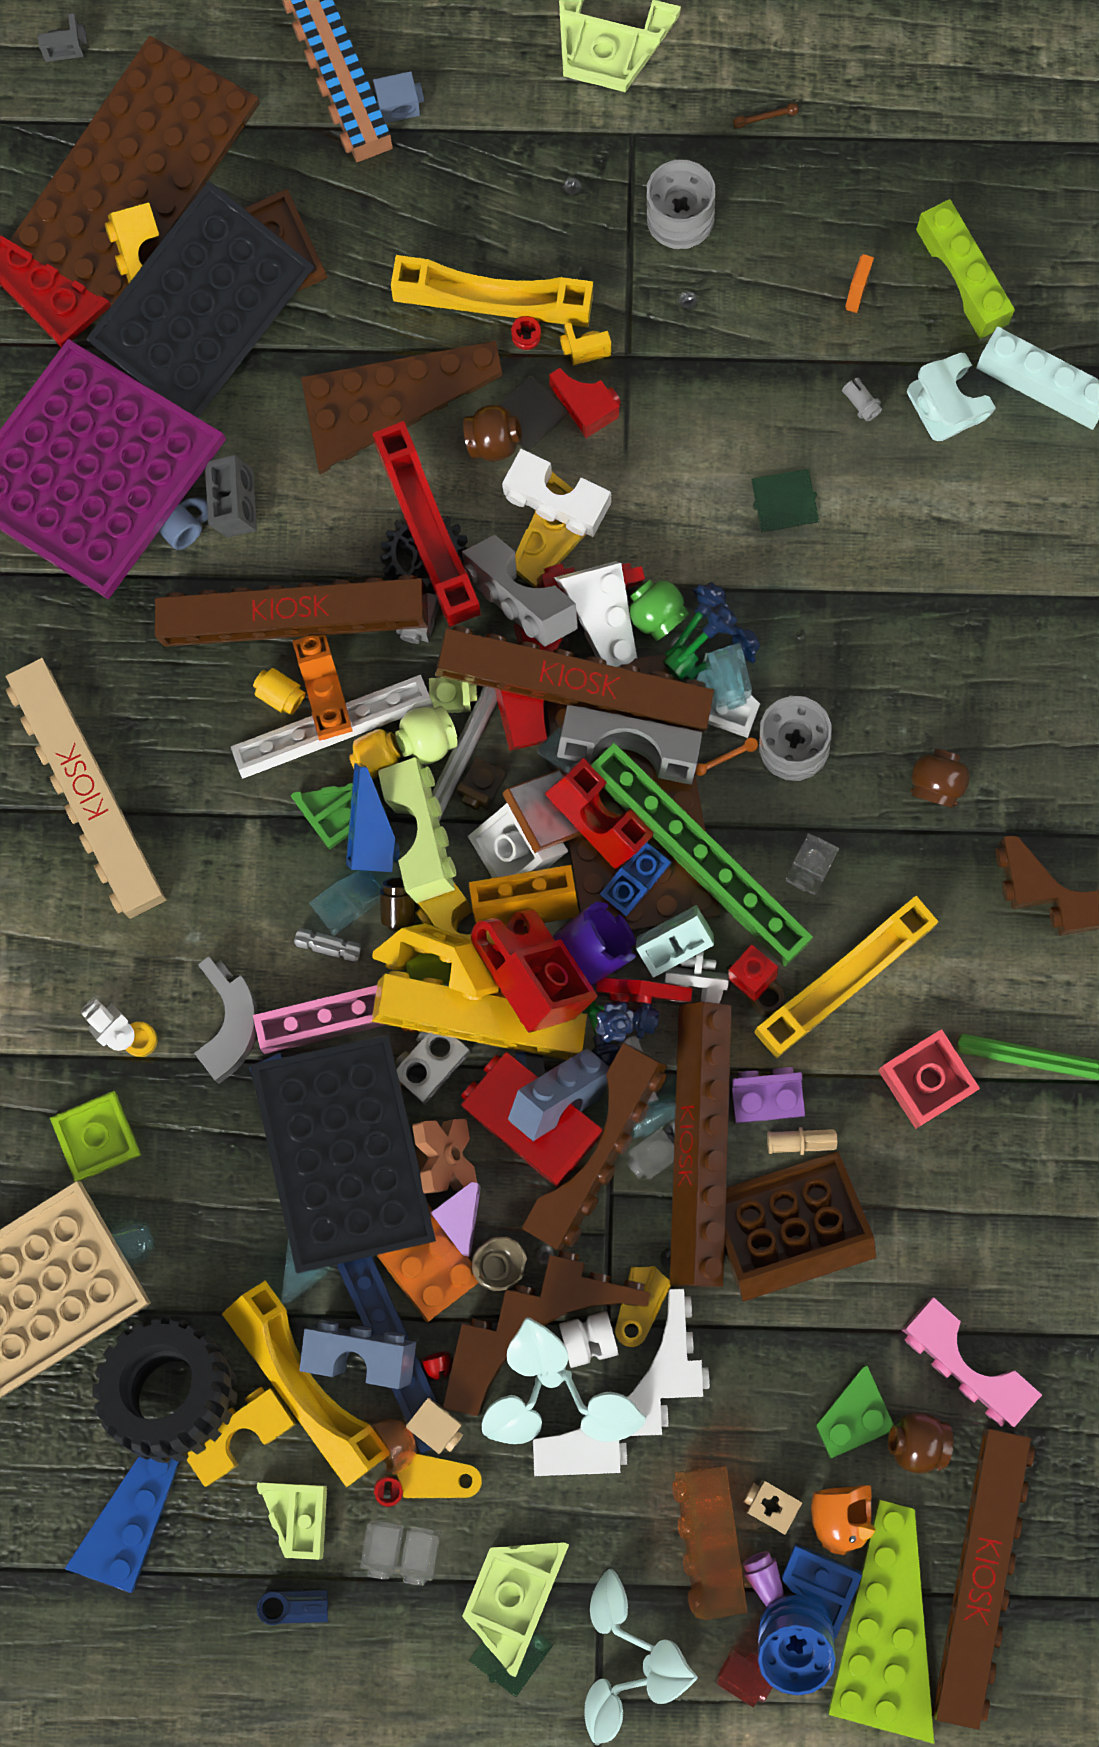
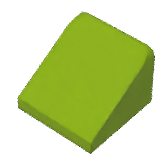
[406,953,451,985]

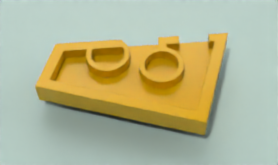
[515,472,586,588]

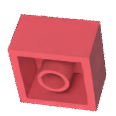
[878,1029,980,1129]

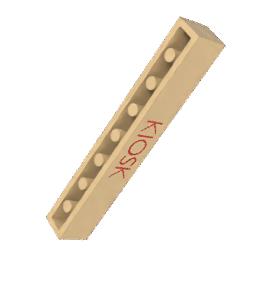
[5,658,167,919]

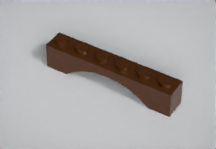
[521,1043,667,1250]

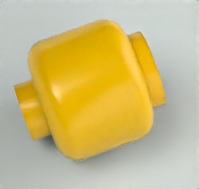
[349,729,403,779]

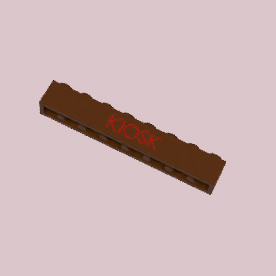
[155,575,428,647]
[435,626,714,733]
[670,1002,731,1287]
[932,1428,1035,1730]

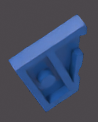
[782,1543,862,1639]

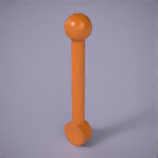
[695,738,758,776]

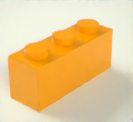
[469,865,579,927]

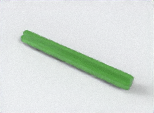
[957,1034,1099,1080]

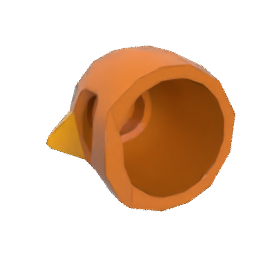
[811,1485,876,1555]

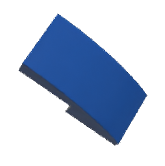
[600,842,672,916]

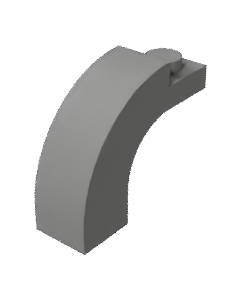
[194,956,258,1084]

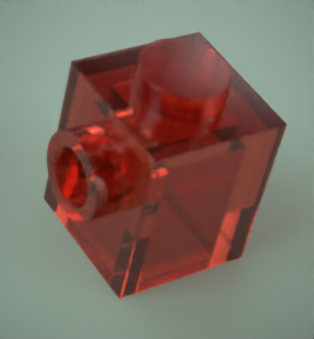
[715,1649,773,1708]

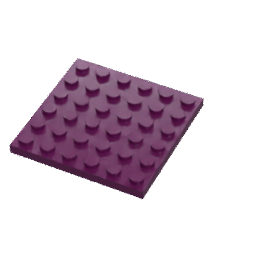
[0,339,226,600]

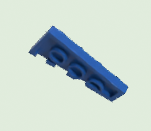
[64,1457,180,1593]

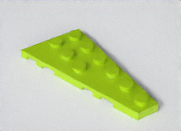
[827,1499,934,1744]

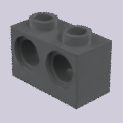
[205,455,257,538]

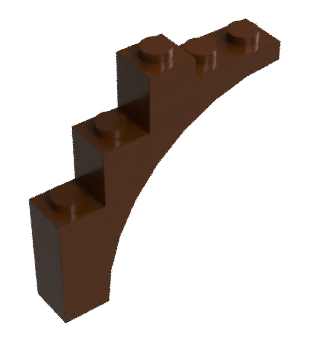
[443,1250,651,1416]

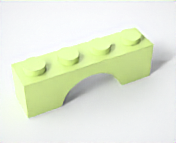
[378,757,456,903]

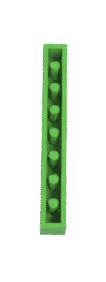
[591,743,813,967]

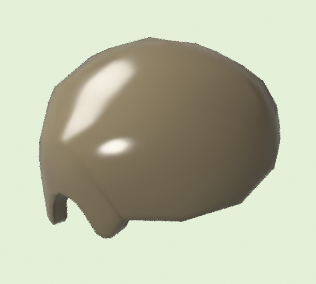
[472,1236,527,1291]

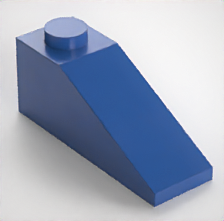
[346,763,399,872]

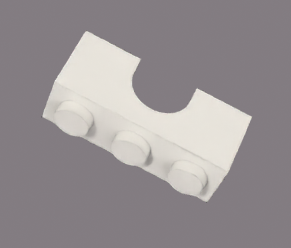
[502,449,611,537]

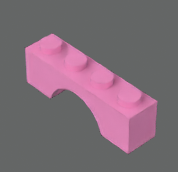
[902,1297,1042,1427]

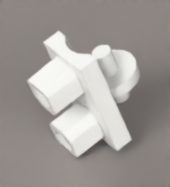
[665,951,728,1004]
[80,997,135,1051]

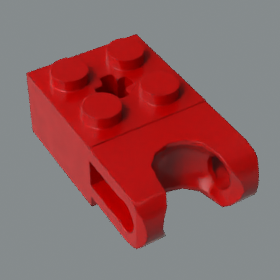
[471,909,598,1033]

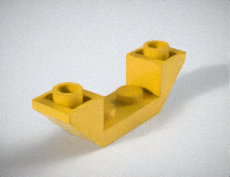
[372,923,499,1000]

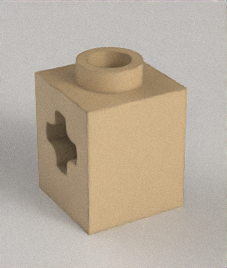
[406,1398,463,1454]
[743,1480,802,1535]

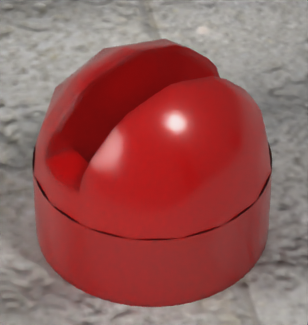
[421,1351,452,1380]
[374,1476,403,1507]

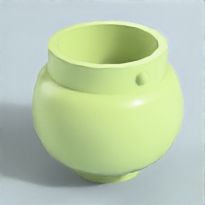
[395,706,457,764]

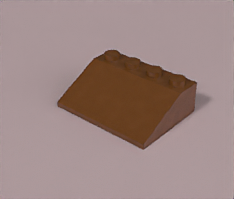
[724,1151,876,1302]

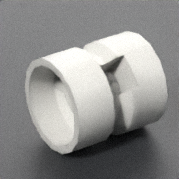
[559,1311,619,1368]

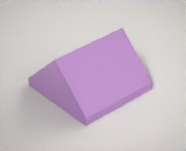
[431,1182,481,1257]

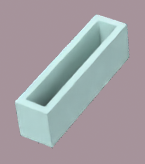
[976,326,1099,430]

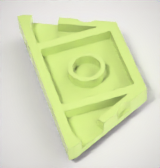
[462,1542,569,1677]

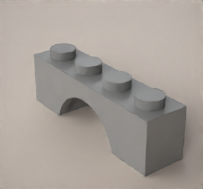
[462,535,577,647]
[557,705,702,785]

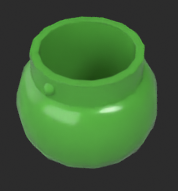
[629,579,689,641]

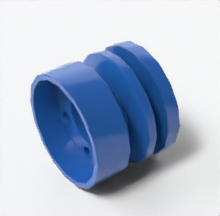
[758,1595,836,1695]

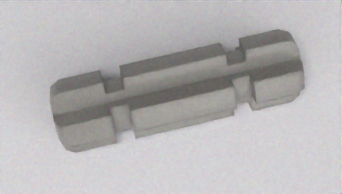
[294,928,362,962]

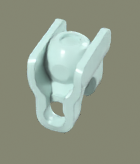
[907,353,996,441]

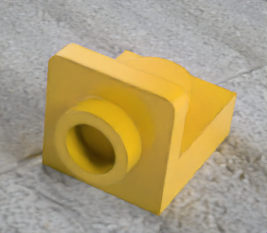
[560,322,611,365]

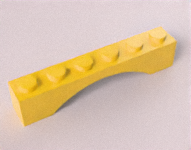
[391,255,593,328]
[754,896,939,1059]
[222,1280,391,1487]

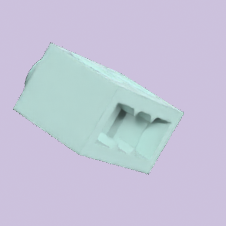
[636,905,714,978]

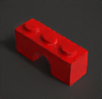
[544,758,654,869]

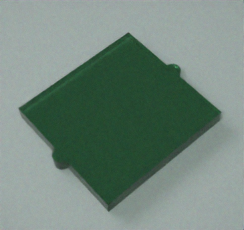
[751,469,819,533]
[469,1630,554,1697]

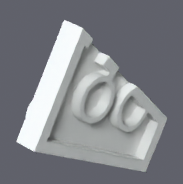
[554,561,637,667]

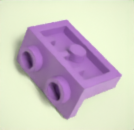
[731,1067,805,1124]

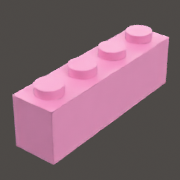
[253,985,386,1054]

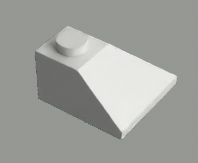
[468,803,568,878]

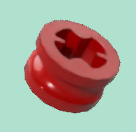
[511,316,541,350]

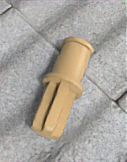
[767,1127,837,1155]

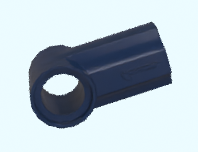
[256,1590,328,1625]

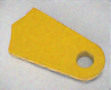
[615,1266,671,1347]
[397,1453,482,1498]

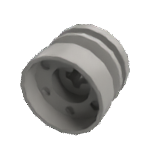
[647,160,715,249]
[759,696,832,781]

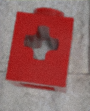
[729,944,778,1002]

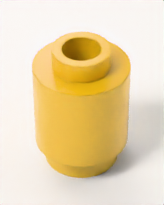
[253,668,306,715]

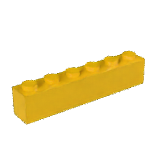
[371,971,587,1060]

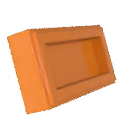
[845,254,874,313]

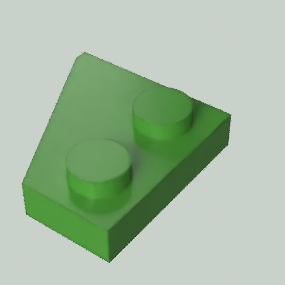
[290,783,385,850]
[816,1366,894,1458]

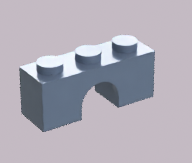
[508,1048,610,1141]
[299,1320,416,1389]

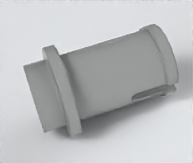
[842,378,882,422]

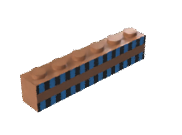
[282,0,392,163]

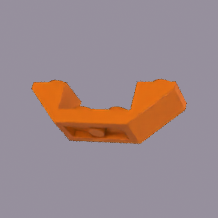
[292,635,353,741]

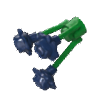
[663,582,760,681]

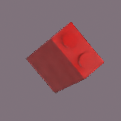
[461,1052,603,1189]

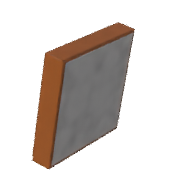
[502,769,582,853]

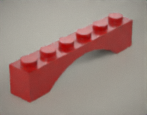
[372,421,481,627]

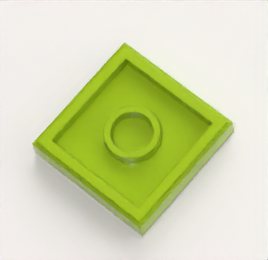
[50,1091,141,1182]

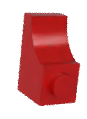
[549,368,621,438]

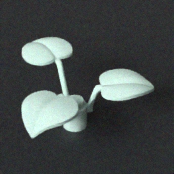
[482,1317,646,1444]
[585,1569,698,1745]

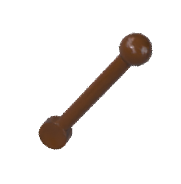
[733,102,799,129]

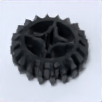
[380,516,468,594]

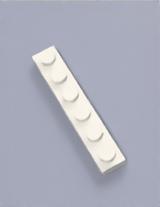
[231,675,433,779]

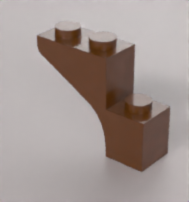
[995,836,1099,936]

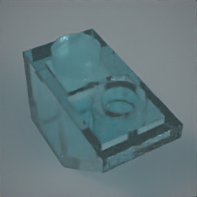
[309,870,383,936]

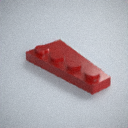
[0,235,111,348]

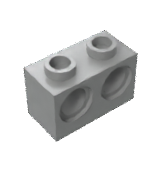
[395,1032,471,1105]

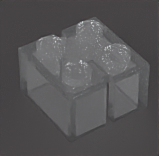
[360,1520,443,1586]

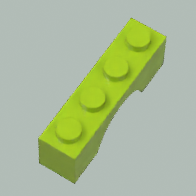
[916,199,1015,339]

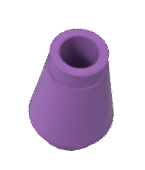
[743,1551,785,1608]

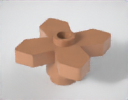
[412,1119,477,1194]

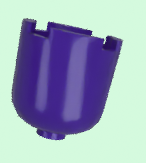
[553,902,636,986]

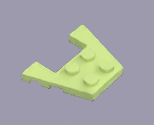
[559,0,681,92]

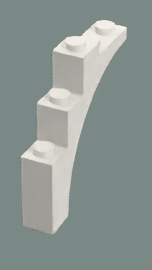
[533,1289,709,1476]

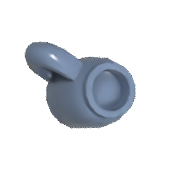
[159,497,208,550]

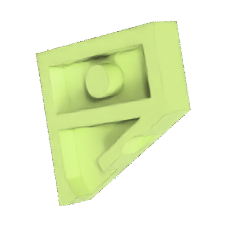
[257,1482,327,1560]

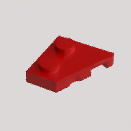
[596,978,693,1004]

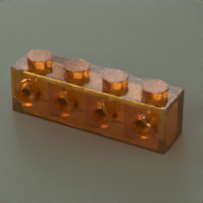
[672,1466,748,1620]

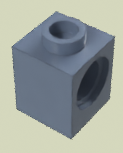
[373,71,424,123]

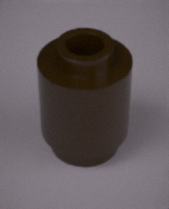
[380,877,415,931]

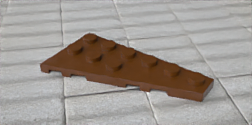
[301,341,502,474]

